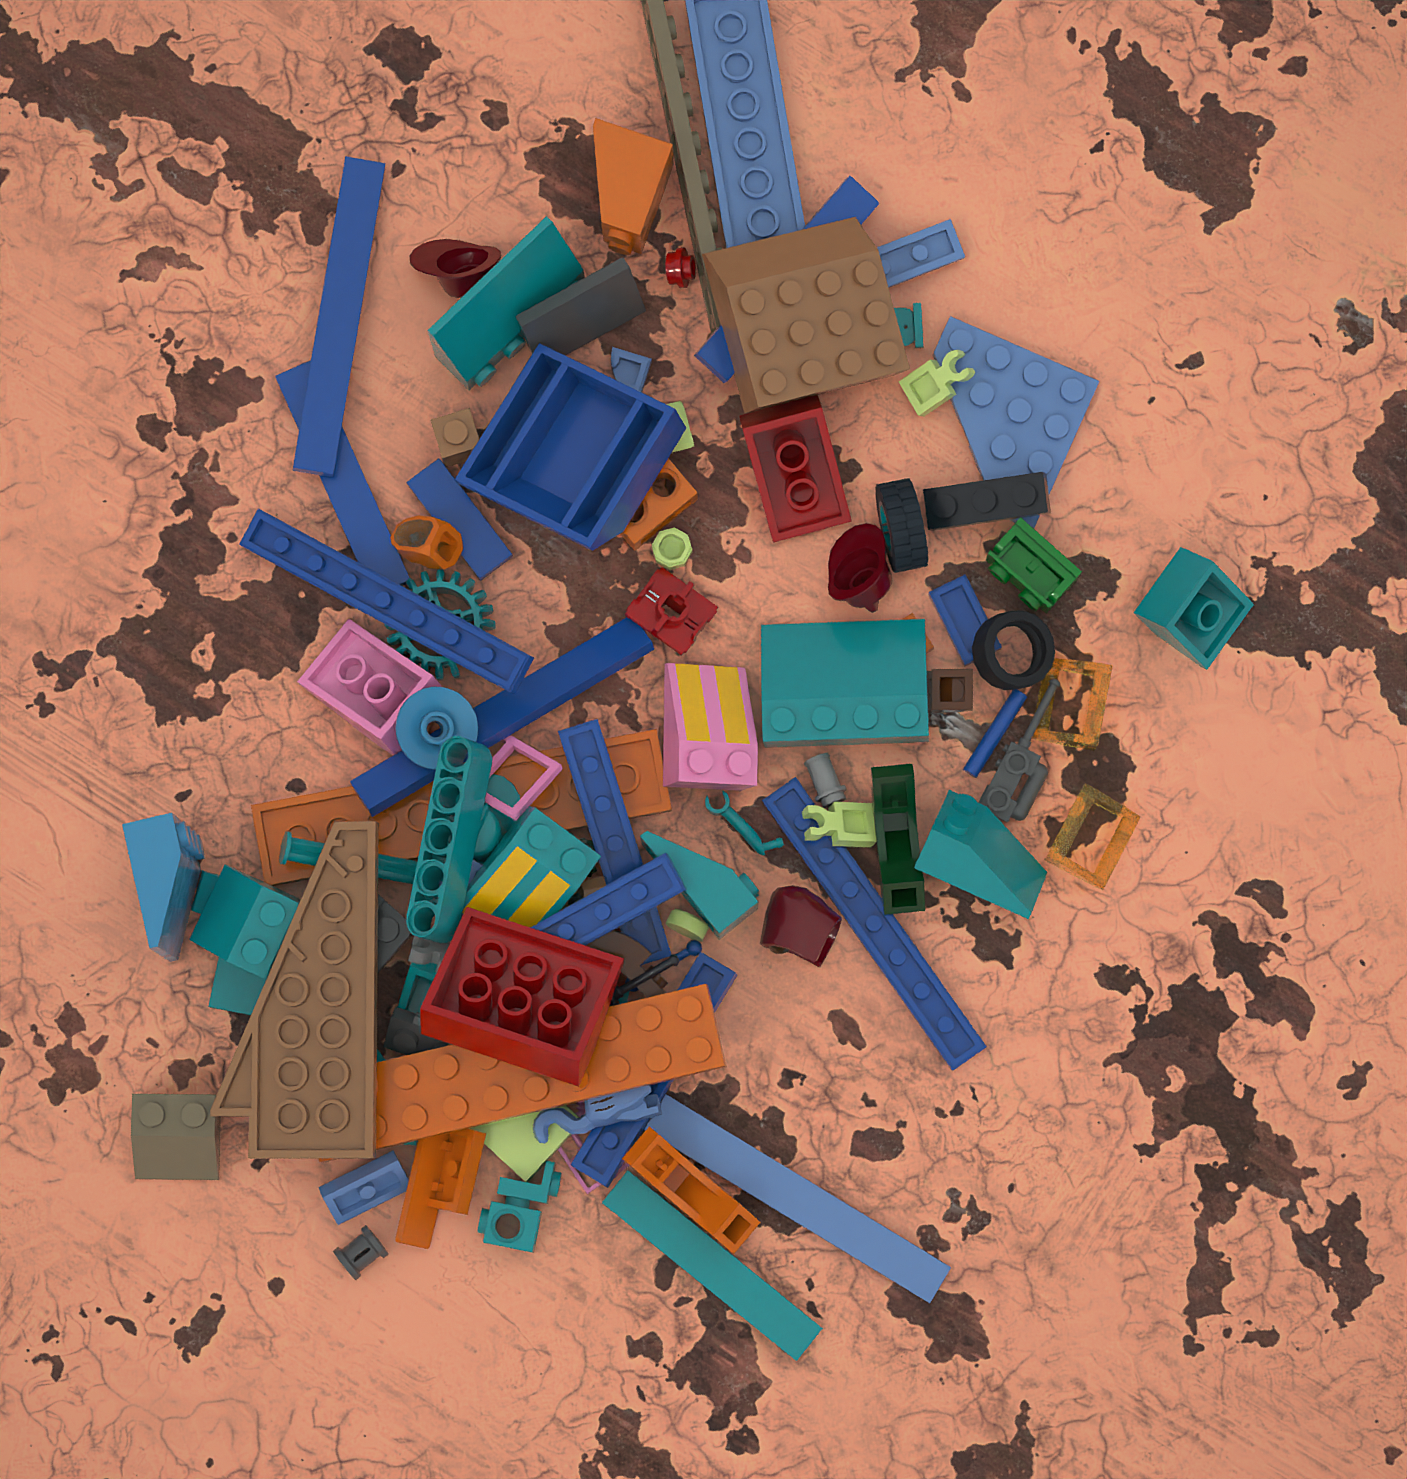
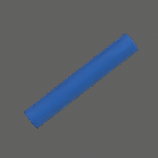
[963,689,1027,778]

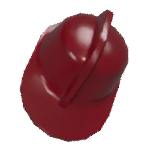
[409,239,501,298]
[828,523,892,613]

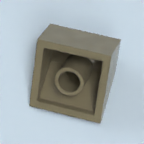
[131,1094,221,1180]

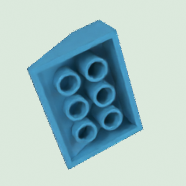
[122,813,205,962]

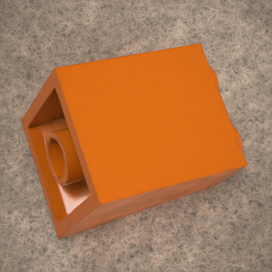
[593,118,674,256]

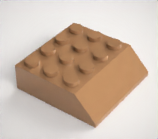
[702,217,910,414]

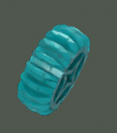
[384,569,496,680]

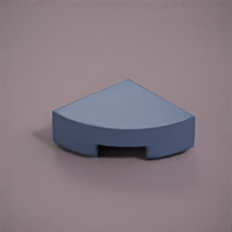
[611,347,652,392]

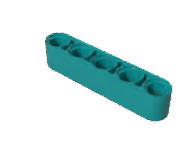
[406,736,492,943]

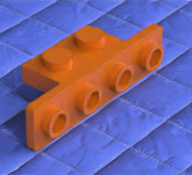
[395,1129,486,1249]

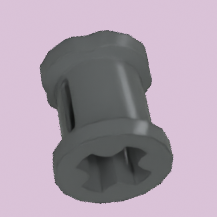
[333,1225,389,1280]

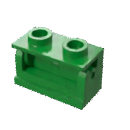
[986,517,1082,614]

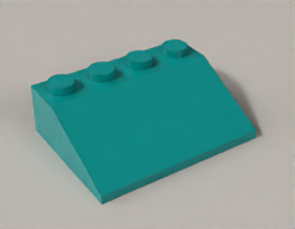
[427,216,585,390]
[761,619,929,748]

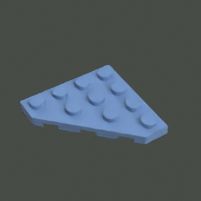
[933,316,1099,528]

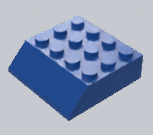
[455,343,686,551]

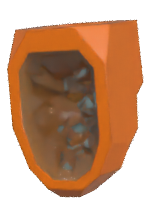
[390,515,463,569]

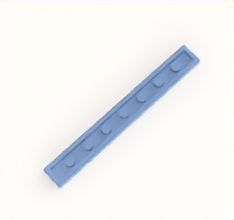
[644,1094,951,1303]

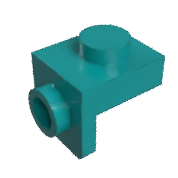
[497,1161,562,1209]

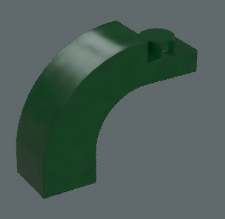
[871,764,925,915]

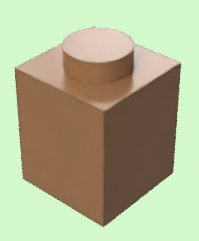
[431,408,479,467]

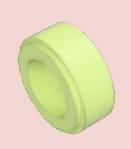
[665,909,709,942]

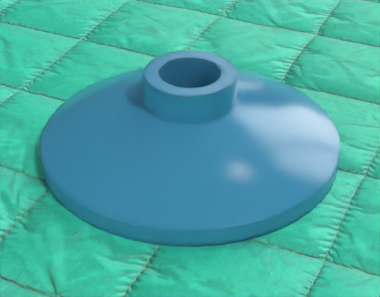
[395,687,478,770]

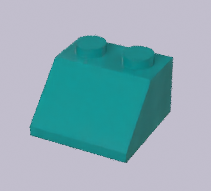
[1134,547,1254,670]
[189,864,300,979]

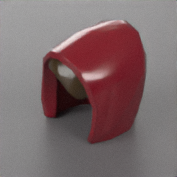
[760,885,842,967]

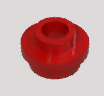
[665,247,696,288]

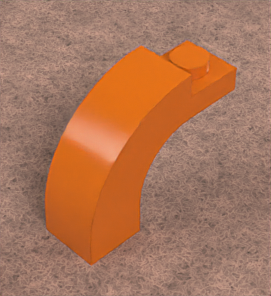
[622,1127,761,1254]

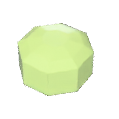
[652,527,692,570]

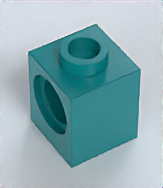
[477,1201,542,1253]

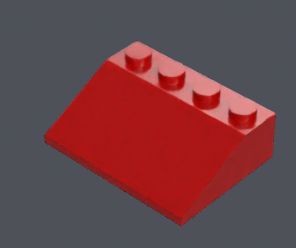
[420,907,624,1087]

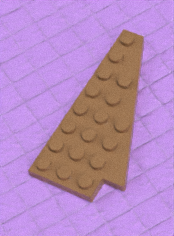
[210,821,379,1159]

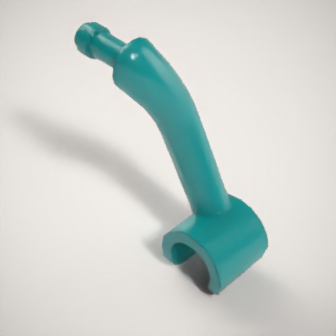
[705,791,784,855]

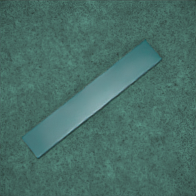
[602,1170,823,1361]

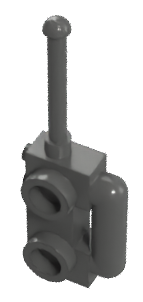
[978,678,1060,823]

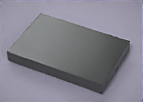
[515,257,646,355]

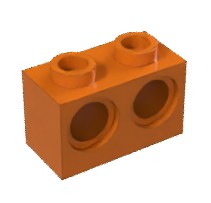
[620,458,698,551]

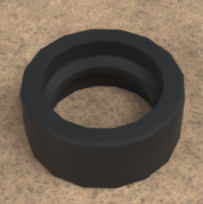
[972,610,1055,690]

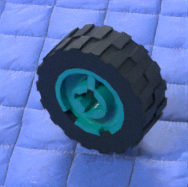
[875,478,928,573]

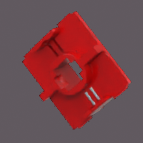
[625,567,718,656]

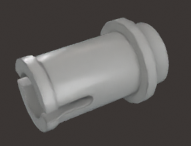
[804,753,847,808]

